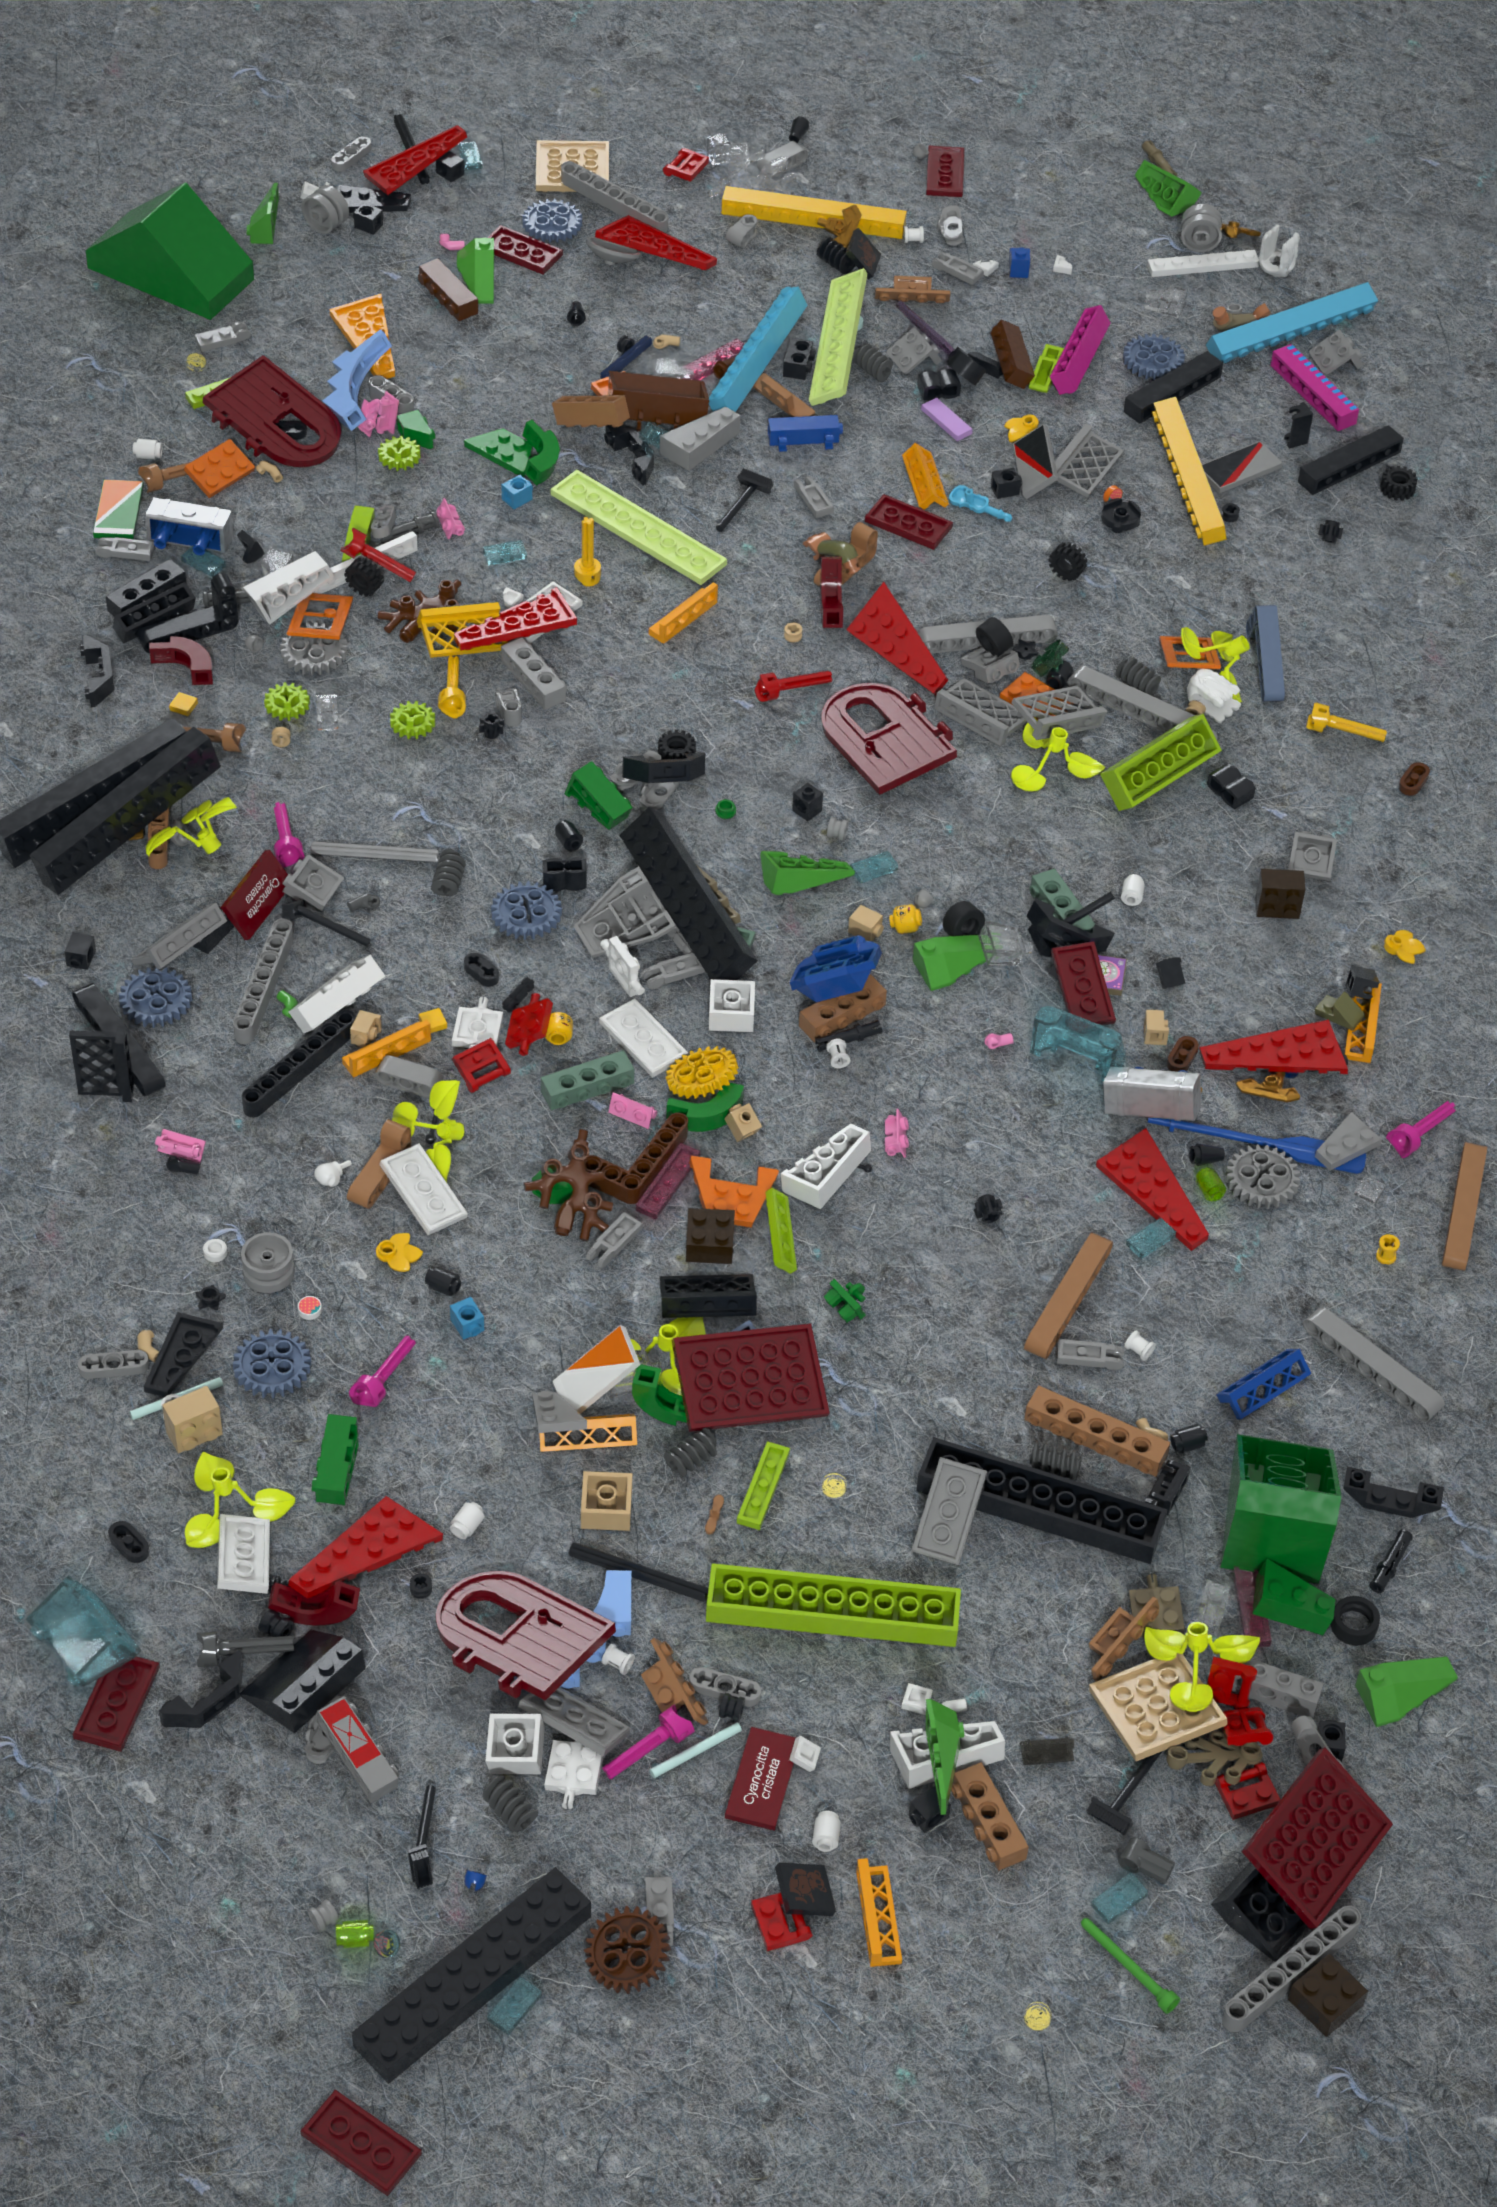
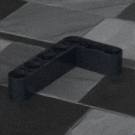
[137,573,238,653]

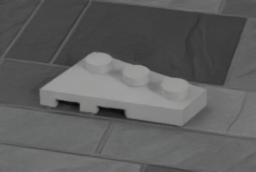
[1315,1112,1382,1171]
[532,1391,587,1433]

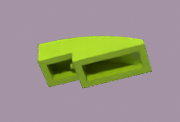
[1029,344,1064,393]
[342,505,375,562]

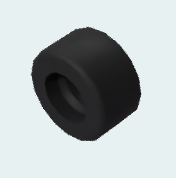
[976,617,1014,657]
[943,901,985,936]

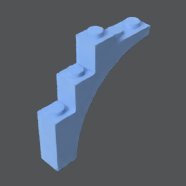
[322,330,392,431]
[514,1570,631,1689]

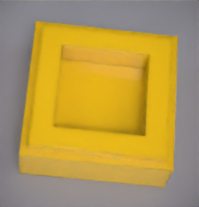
[169,692,198,716]
[419,1008,447,1033]

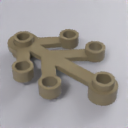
[1166,1731,1263,1786]

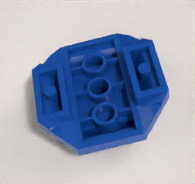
[789,935,882,1002]

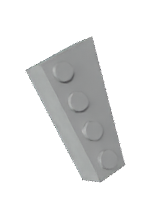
[660,407,740,471]

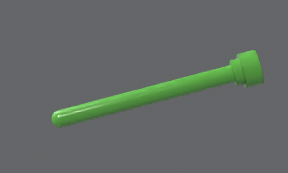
[1081,1918,1181,2014]

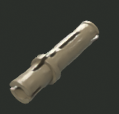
[1142,140,1178,177]

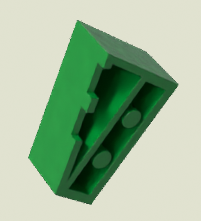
[564,761,633,830]
[312,1414,359,1505]
[1252,1558,1335,1635]

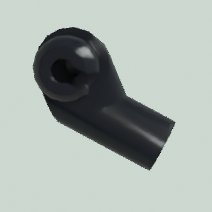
[166,1156,200,1175]

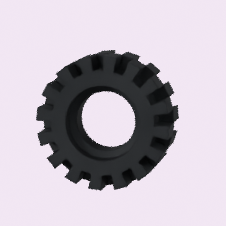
[1380,466,1418,501]
[1048,542,1088,581]
[344,557,384,597]
[658,730,696,760]

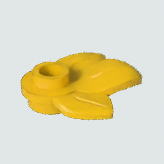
[1004,414,1039,442]
[1384,930,1426,964]
[376,1233,423,1272]

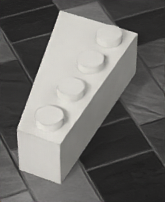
[243,551,334,625]
[289,955,385,1033]
[780,1124,871,1209]
[890,1721,1005,1789]

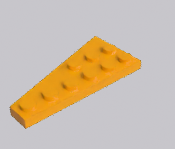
[329,294,395,379]

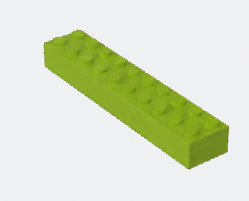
[706,1563,961,1647]

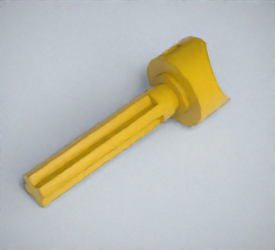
[574,517,601,587]
[438,656,466,719]
[1306,702,1387,742]

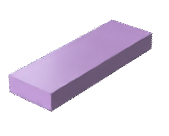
[921,398,973,441]

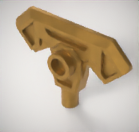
[817,205,862,248]
[1222,221,1261,238]
[1236,1072,1300,1103]

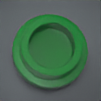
[715,799,736,819]

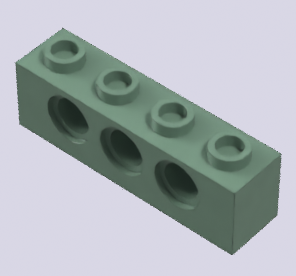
[1029,868,1095,933]
[541,1050,634,1111]

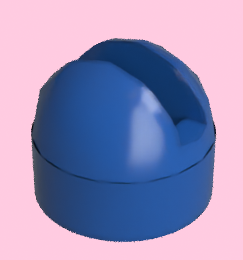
[464,1870,487,1891]

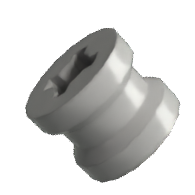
[827,817,849,841]
[307,1899,339,1933]

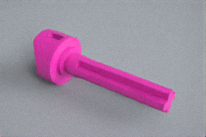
[274,802,305,868]
[1386,1101,1456,1158]
[349,1336,416,1407]
[602,1704,695,1779]

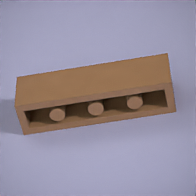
[552,395,630,427]

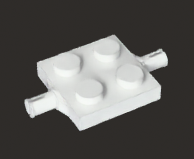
[600,936,645,997]
[452,997,503,1048]
[544,1740,603,1809]

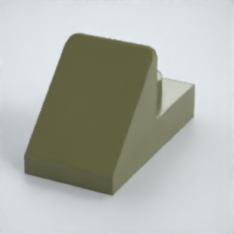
[1315,991,1365,1031]

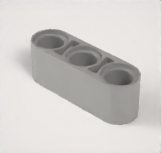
[757,141,808,178]
[369,375,414,415]
[374,1055,443,1098]

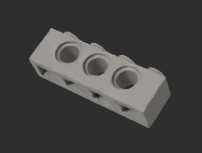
[501,637,567,710]
[1232,1659,1324,1718]

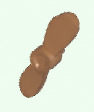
[705,1495,724,1535]

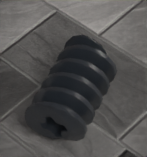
[817,237,856,274]

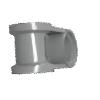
[726,214,757,248]
[495,688,522,727]

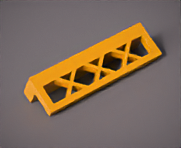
[902,443,949,510]
[649,582,718,644]
[1345,983,1382,1063]
[342,1020,431,1078]
[539,1413,637,1452]
[856,1858,902,1967]

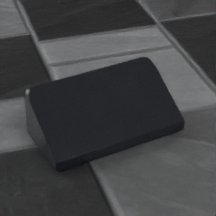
[968,352,1003,379]

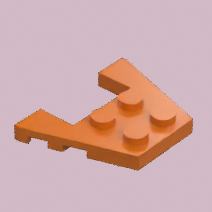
[689,1155,779,1228]

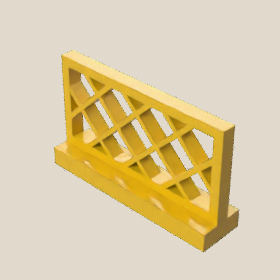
[417,602,508,658]

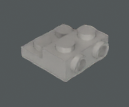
[961,647,1020,683]
[1288,831,1337,881]
[283,854,344,911]

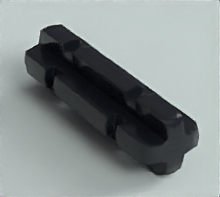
[502,977,534,1012]

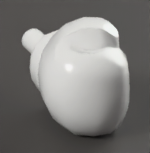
[314,1160,352,1187]

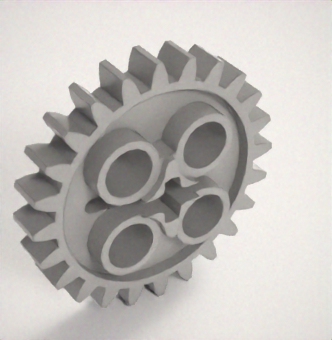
[280,622,348,675]
[1225,1144,1300,1209]

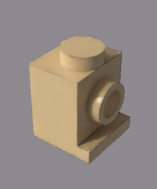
[350,1010,382,1047]
[1144,1010,1169,1045]

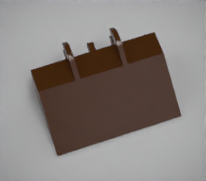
[608,371,709,432]

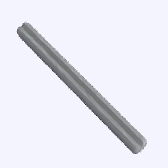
[311,841,439,862]

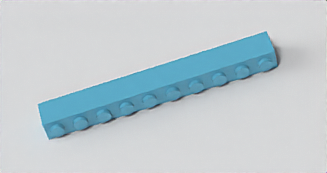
[1206,282,1378,363]
[709,286,808,412]

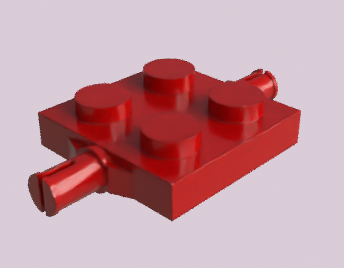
[505,993,553,1056]

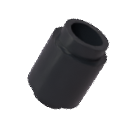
[1046,660,1073,690]
[555,820,583,851]
[425,1266,462,1296]
[1170,1424,1208,1453]

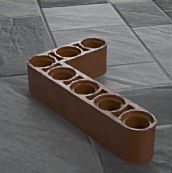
[585,1113,688,1204]

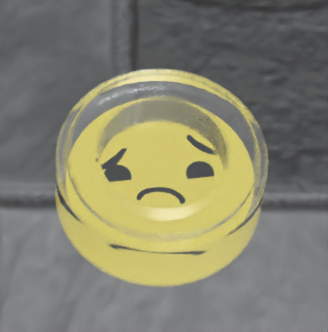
[186,353,206,372]
[822,1473,847,1498]
[1024,2002,1052,2031]

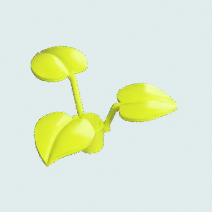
[1181,627,1250,703]
[1011,717,1105,792]
[146,797,237,857]
[392,1080,464,1182]
[630,1317,706,1396]
[185,1452,295,1548]
[1144,1622,1260,1712]

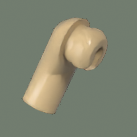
[653,334,680,349]
[137,1330,159,1363]

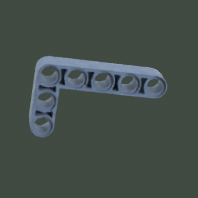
[1246,605,1285,702]

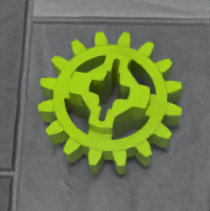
[378,436,421,471]
[264,682,310,721]
[390,701,435,739]

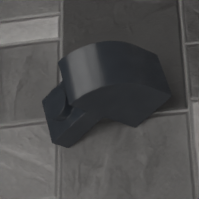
[946,346,987,386]

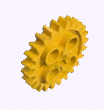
[666,1046,739,1099]

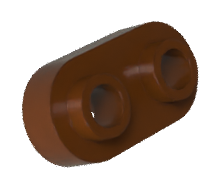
[1399,762,1430,796]
[1167,1036,1199,1072]

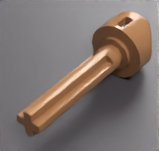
[138,462,190,493]
[183,723,246,752]

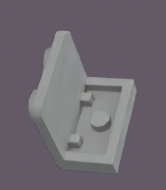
[887,327,942,374]
[1309,329,1364,375]

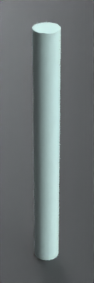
[129,1377,223,1420]
[649,1722,742,1778]

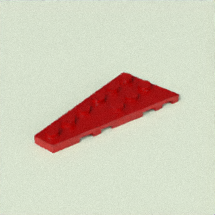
[363,125,467,195]
[595,215,718,270]
[846,582,948,696]
[454,587,577,651]
[1199,1019,1348,1074]
[1096,1128,1209,1251]
[288,1496,443,1599]

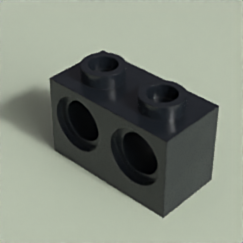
[783,338,816,380]

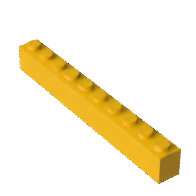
[721,186,907,239]
[1152,397,1227,546]

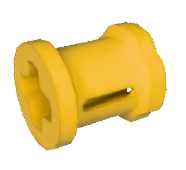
[1376,1234,1400,1265]

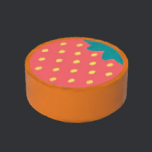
[1103,485,1123,503]

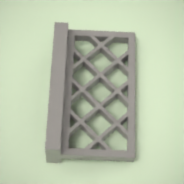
[1052,423,1124,498]
[934,678,1027,746]
[1012,685,1108,740]
[131,902,227,969]

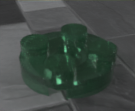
[1031,640,1069,677]

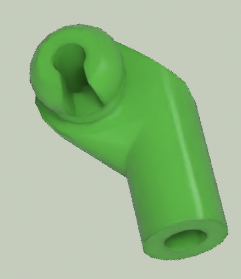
[276,990,298,1018]

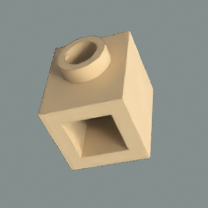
[848,905,884,941]
[725,1103,762,1142]

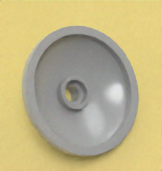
[586,236,641,265]

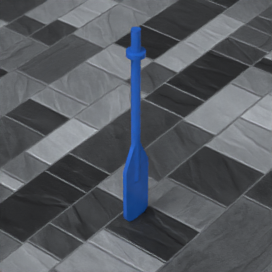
[1147,1117,1366,1174]

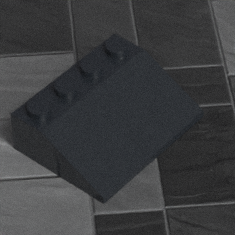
[240,1629,366,1733]
[1211,1862,1308,1962]

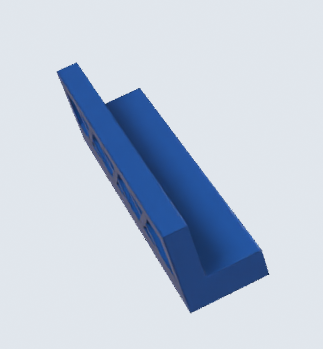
[1216,1349,1311,1420]

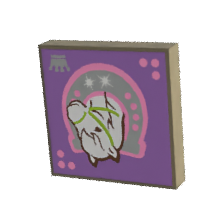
[1098,955,1127,996]

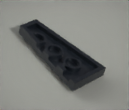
[337,185,411,213]
[144,1312,223,1397]

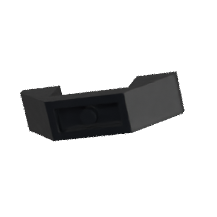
[604,425,654,486]
[80,635,114,707]
[622,752,706,783]
[1026,898,1115,952]
[1343,1467,1444,1518]
[159,1650,243,1728]

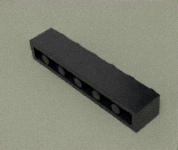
[1124,351,1223,424]
[1298,425,1404,495]

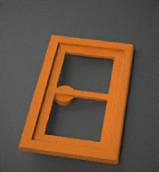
[286,593,353,640]
[1159,636,1221,669]

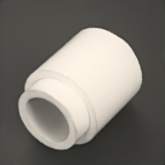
[133,438,163,460]
[1121,874,1145,906]
[450,1502,485,1540]
[812,1811,841,1852]

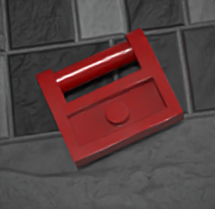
[663,148,709,182]
[452,1038,511,1093]
[1207,1656,1257,1710]
[1221,1707,1274,1746]
[1215,1762,1281,1820]
[751,1893,813,1951]

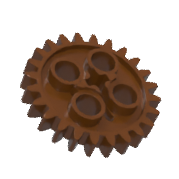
[584,1906,671,1994]

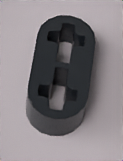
[275,421,307,440]
[464,953,499,987]

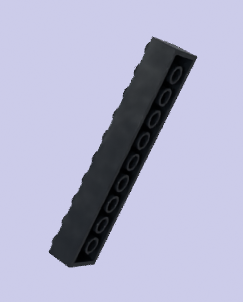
[0,718,187,868]
[30,727,221,895]
[619,807,758,980]
[916,1437,1167,1564]
[352,1867,591,2084]

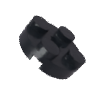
[1101,498,1141,533]

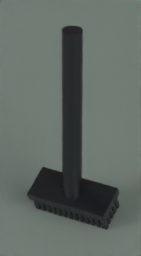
[716,468,774,532]
[1027,891,1115,958]
[282,900,371,947]
[1087,1751,1163,1835]
[407,1785,436,1889]

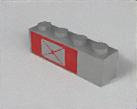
[317,1696,399,1803]

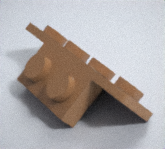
[875,276,951,303]
[753,373,815,417]
[1088,1596,1159,1681]
[641,1638,708,1725]

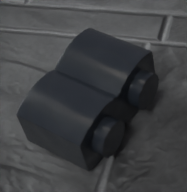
[917,369,961,401]
[1207,763,1256,809]
[542,857,587,892]

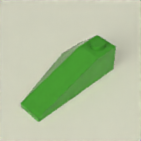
[1135,160,1202,217]
[247,183,279,244]
[457,237,494,304]
[760,851,855,895]
[913,934,1001,991]
[1355,1657,1458,1727]
[925,1699,964,1815]

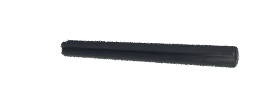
[394,114,430,185]
[569,1542,709,1602]

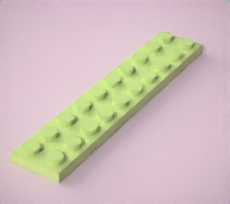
[809,268,867,406]
[551,470,727,585]

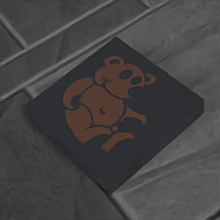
[846,228,881,279]
[775,1862,836,1916]

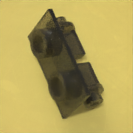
[1020,1736,1074,1765]

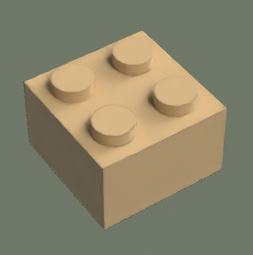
[162,1386,223,1454]
[581,1471,633,1531]

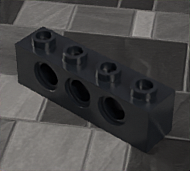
[106,559,187,616]
[113,582,196,644]

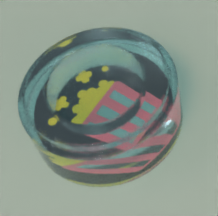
[373,1930,400,1958]

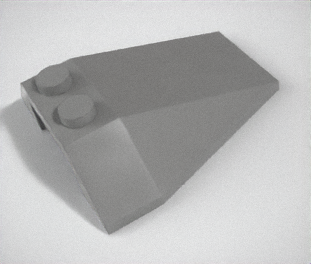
[574,866,677,958]

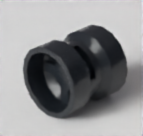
[258,1609,294,1637]

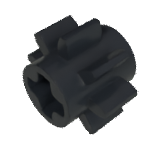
[1318,520,1343,543]
[479,713,504,739]
[974,1194,1003,1223]

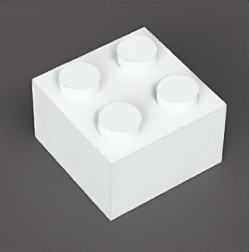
[709,979,755,1032]
[486,1714,545,1774]

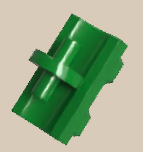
[824,1279,866,1323]

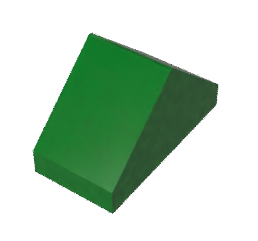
[85,182,254,320]
[1220,1434,1342,1584]

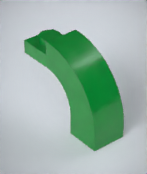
[522,420,560,486]
[666,1082,744,1132]
[632,1364,687,1426]

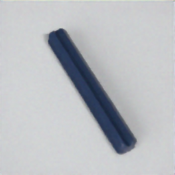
[600,335,652,379]

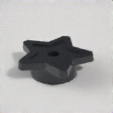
[1012,639,1038,660]
[196,1285,226,1310]

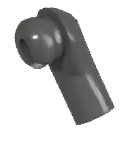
[347,894,380,912]

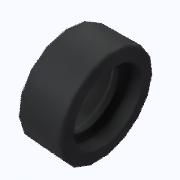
[1330,1596,1380,1646]

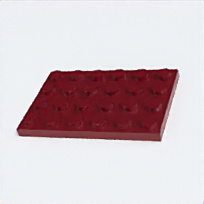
[672,1323,830,1432]
[1241,1747,1393,1930]

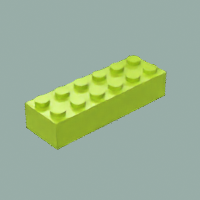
[1100,714,1222,811]

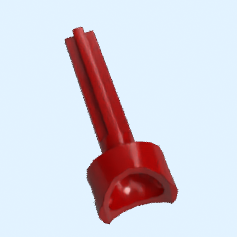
[340,527,416,582]
[754,671,832,702]

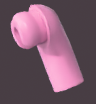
[439,234,465,251]
[985,1033,1013,1049]

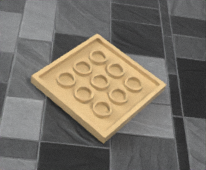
[536,140,609,192]
[1089,1653,1227,1761]

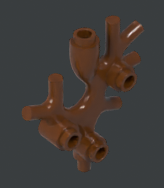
[378,579,461,643]
[524,1129,613,1241]

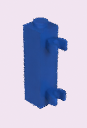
[768,415,843,452]

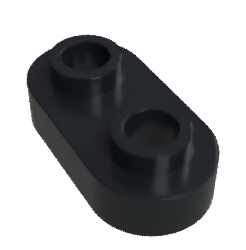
[108,1521,149,1563]

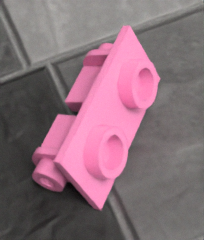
[375,391,399,434]
[358,399,379,437]
[436,498,465,539]
[608,1092,657,1129]
[885,1109,909,1158]
[155,1129,206,1163]

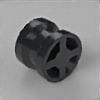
[719,1693,745,1723]

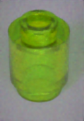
[1196,1167,1226,1201]
[336,1919,374,1948]

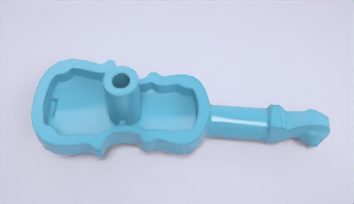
[949,485,1012,522]

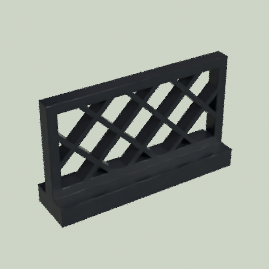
[69,1026,134,1102]
[659,1274,757,1318]

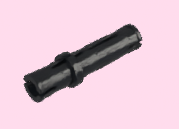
[815,1020,882,1052]
[1369,1529,1413,1593]

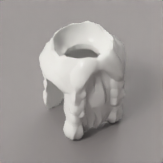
[1259,224,1300,277]
[1187,668,1241,723]

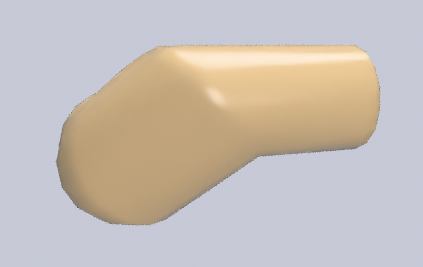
[256,461,283,483]
[1136,1418,1168,1441]

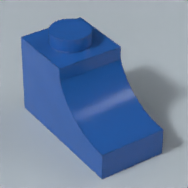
[1009,247,1030,278]

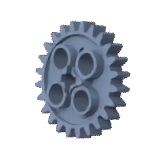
[522,199,582,243]
[1123,334,1185,380]
[491,881,562,940]
[119,967,192,1028]
[233,1329,311,1399]

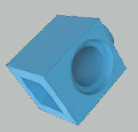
[501,475,533,509]
[450,1297,484,1340]

